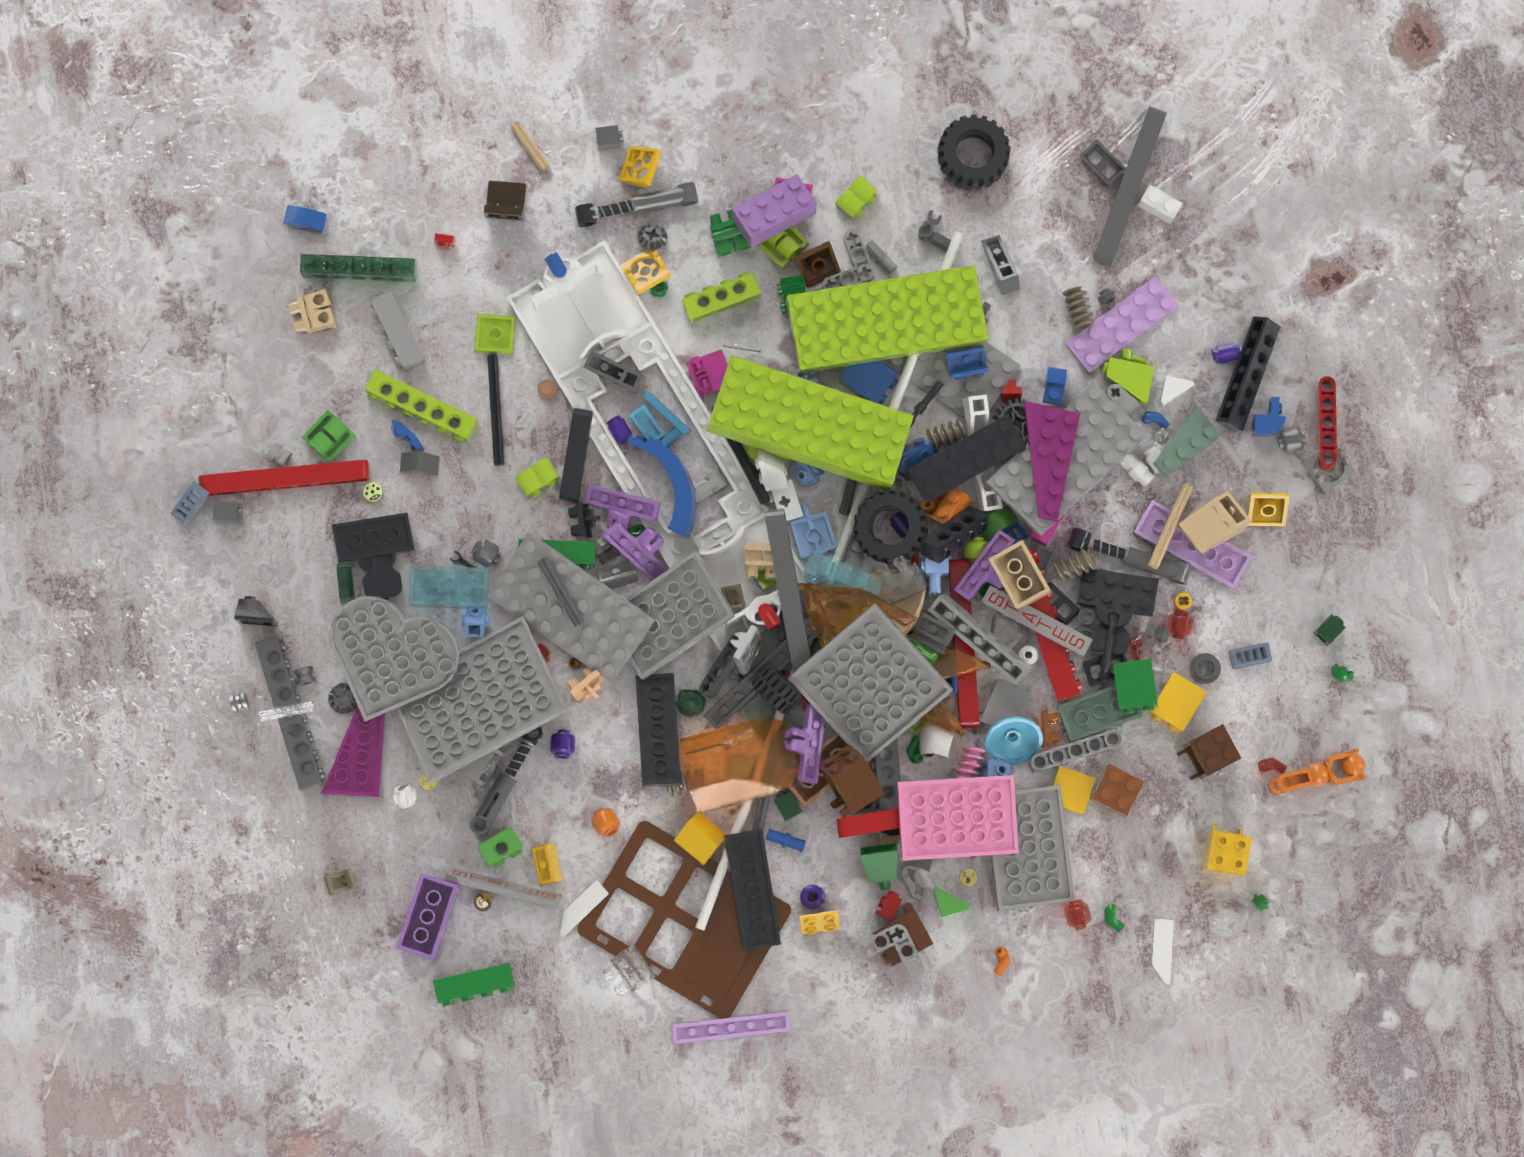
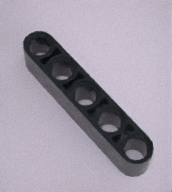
[559,408,593,503]

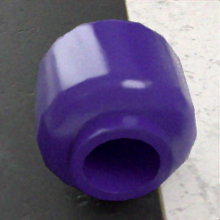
[550,729,576,759]
[800,884,825,910]

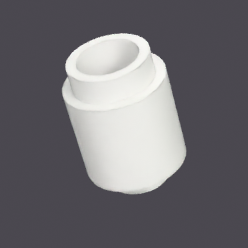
[1143,446,1162,474]
[1018,646,1038,666]

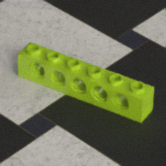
[365,369,478,443]

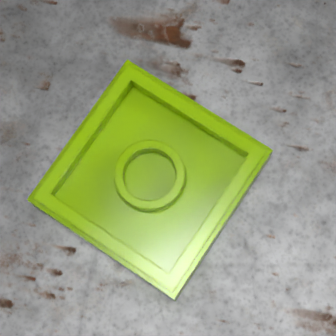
[474,314,516,355]

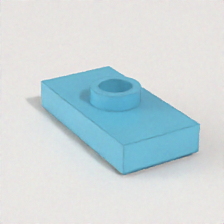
[628,404,666,441]

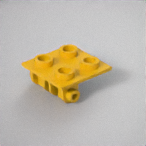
[799,910,840,935]

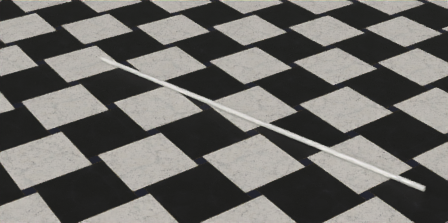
[695,231,963,931]

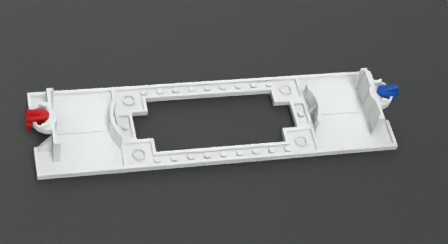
[506,240,819,653]

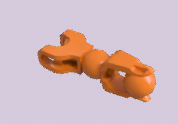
[1268,749,1367,795]

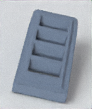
[171,481,209,525]
[1229,642,1272,670]

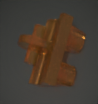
[1033,710,1060,747]

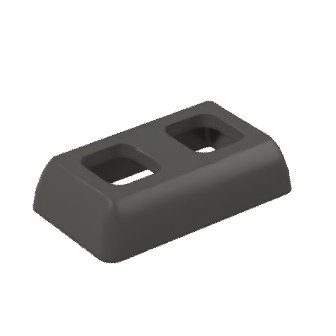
[1080,140,1126,185]

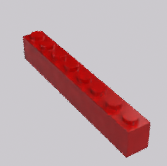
[1028,548,1083,702]

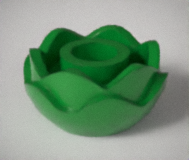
[1331,663,1354,683]

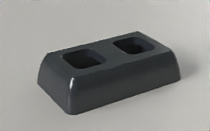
[1048,582,1080,626]
[1083,653,1127,686]

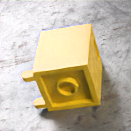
[1200,824,1252,878]

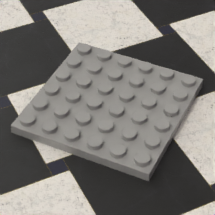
[788,603,953,762]

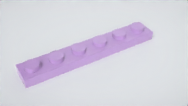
[672,1012,791,1044]

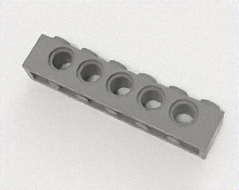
[928,593,1033,685]

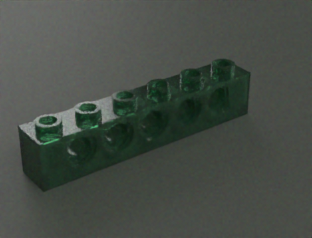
[300,254,417,282]

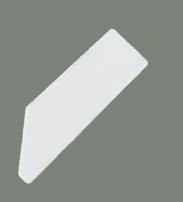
[560,880,609,938]
[1152,919,1174,984]

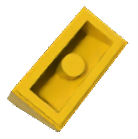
[531,843,563,886]

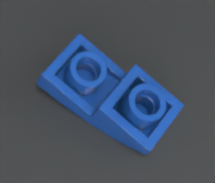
[283,205,327,233]
[391,419,424,452]

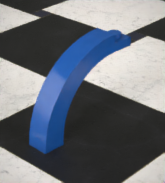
[627,435,696,539]

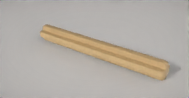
[1148,483,1193,569]

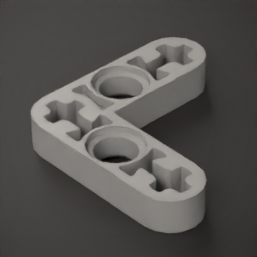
[822,229,874,289]
[854,924,925,978]

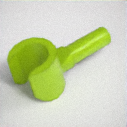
[1121,349,1147,364]

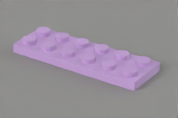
[1066,276,1179,374]
[1133,499,1252,590]

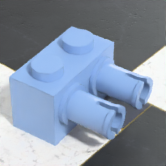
[919,557,949,597]

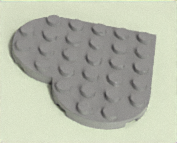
[330,596,460,721]

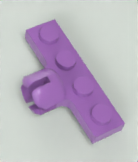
[585,484,661,531]
[603,521,668,581]
[954,529,1015,602]
[783,704,825,784]

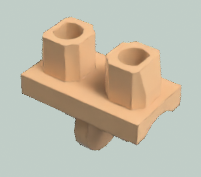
[567,666,604,702]

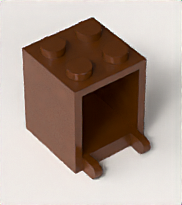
[1177,724,1242,780]
[818,745,885,817]
[872,902,934,967]

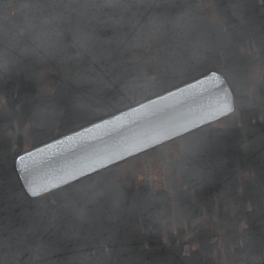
[258,700,315,721]

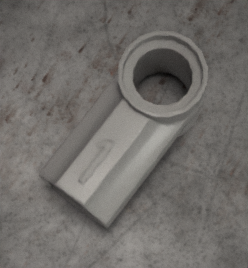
[694,469,728,504]

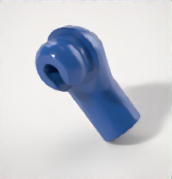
[1141,411,1170,430]

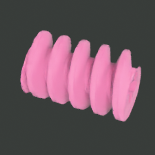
[953,746,987,779]

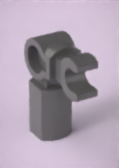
[918,210,951,252]

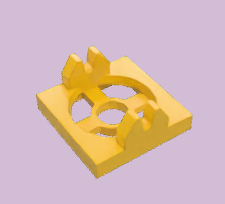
[619,146,662,189]
[620,250,671,295]

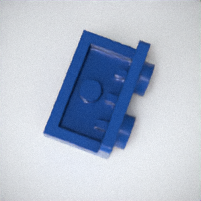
[945,345,989,380]
[898,438,935,473]

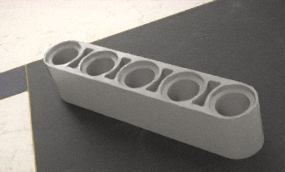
[1029,730,1122,772]

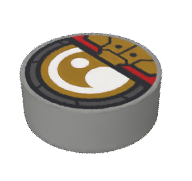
[473,892,493,912]

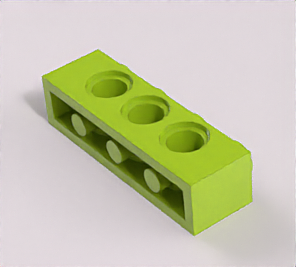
[682,272,761,324]

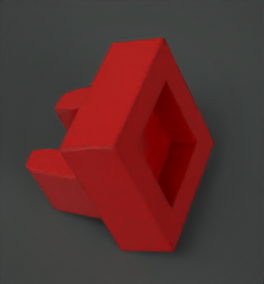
[1001,380,1022,402]

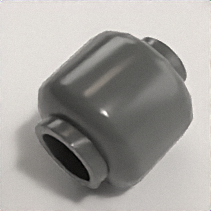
[1277,427,1307,453]
[471,539,501,567]

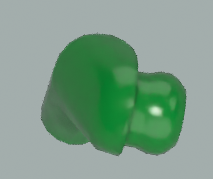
[906,735,923,764]
[1104,903,1125,933]

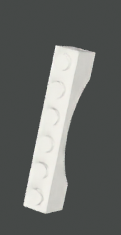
[963,394,1003,511]

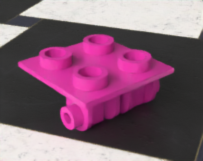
[686,349,728,397]

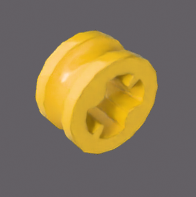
[1174,592,1192,611]

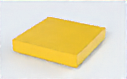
[1052,766,1096,815]

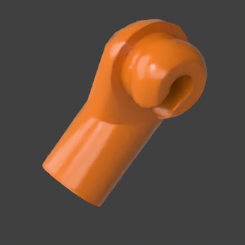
[993,946,1011,976]

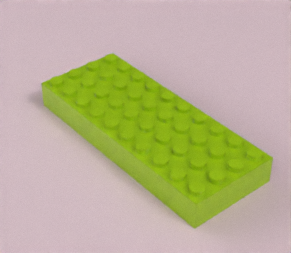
[786,265,988,374]
[706,355,914,490]

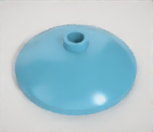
[985,716,1043,765]

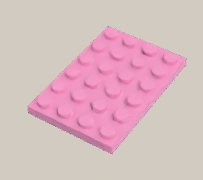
[897,775,1019,861]

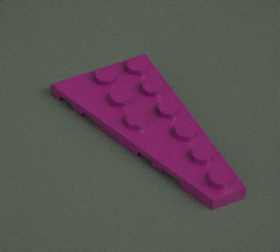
[1024,401,1081,522]
[321,706,385,797]

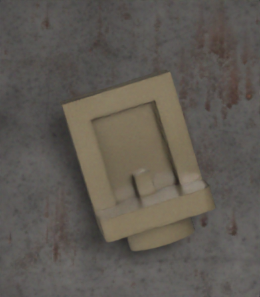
[721,583,746,614]
[323,868,357,896]

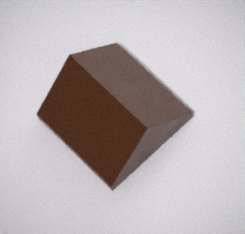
[794,241,841,288]

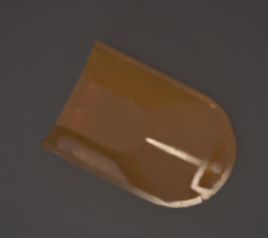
[681,718,800,814]

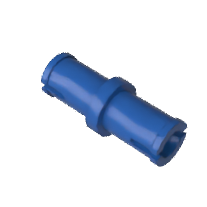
[765,828,806,852]

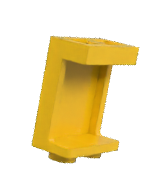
[1148,672,1207,733]

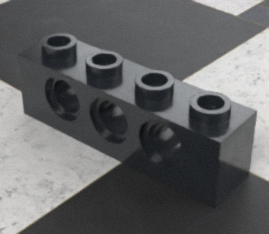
[921,505,988,564]

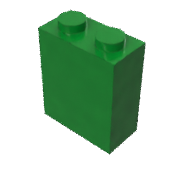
[1113,658,1158,714]

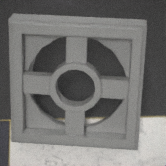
[1302,442,1356,494]
[730,625,764,676]

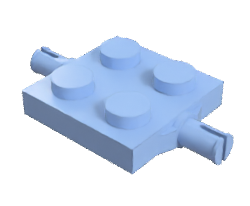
[790,503,837,567]

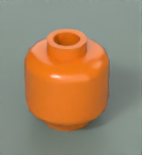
[591,808,620,837]

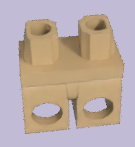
[288,289,338,334]

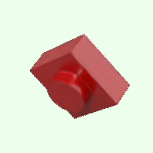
[434,233,455,249]

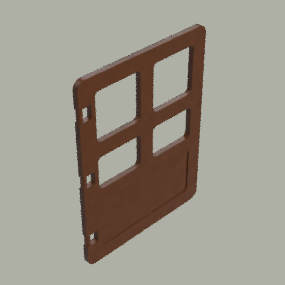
[577,821,791,1019]

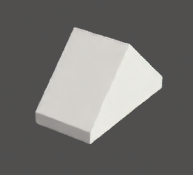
[1159,376,1195,408]

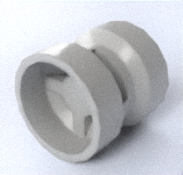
[265,443,292,467]

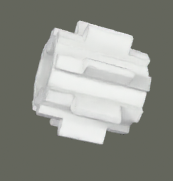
[392,784,417,809]

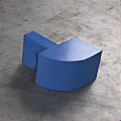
[1042,366,1067,406]
[1251,397,1286,437]

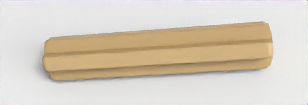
[511,122,549,171]

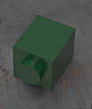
[1313,614,1346,646]
[774,790,802,822]

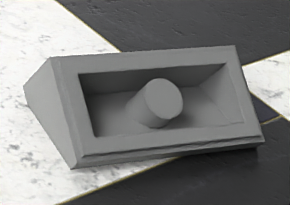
[596,559,639,589]

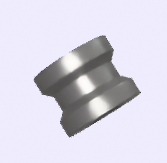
[294,666,316,686]
[229,691,249,714]

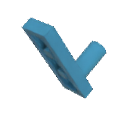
[643,391,692,448]

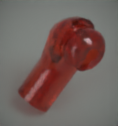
[1258,757,1287,774]

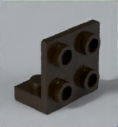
[484,181,526,221]

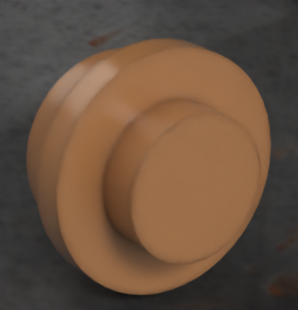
[537,380,556,399]

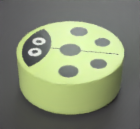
[363,482,383,502]

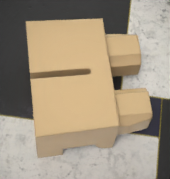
[745,542,776,580]

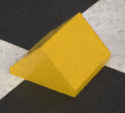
[1247,493,1290,527]
[674,811,727,865]

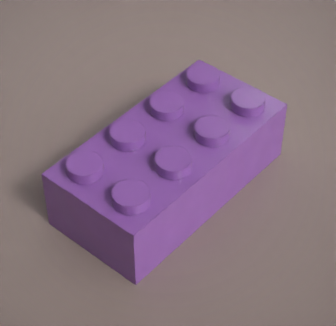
[732,174,817,248]
[396,873,460,960]

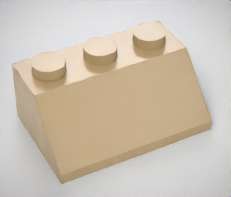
[989,540,1052,609]

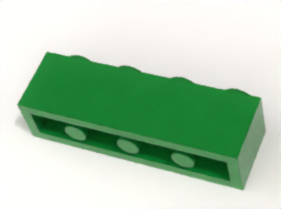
[518,539,596,570]
[433,963,515,1006]

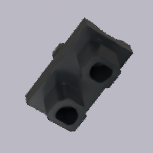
[568,502,601,539]

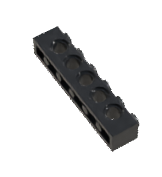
[1215,316,1281,431]

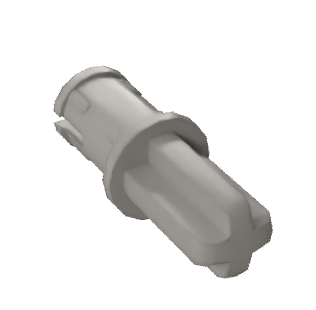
[865,240,898,274]

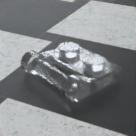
[1128,602,1170,638]

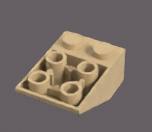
[1178,491,1251,555]

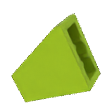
[1102,357,1155,406]

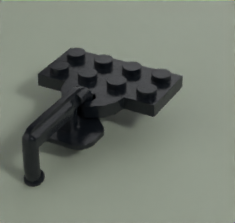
[331,513,414,601]
[1077,568,1159,682]

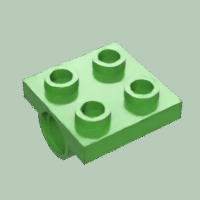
[302,410,356,463]

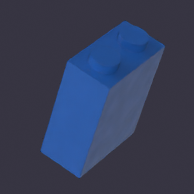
[838,361,899,405]

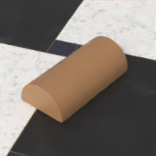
[780,733,849,808]

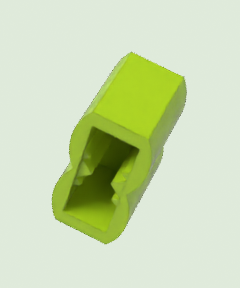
[835,175,878,220]
[515,457,560,499]

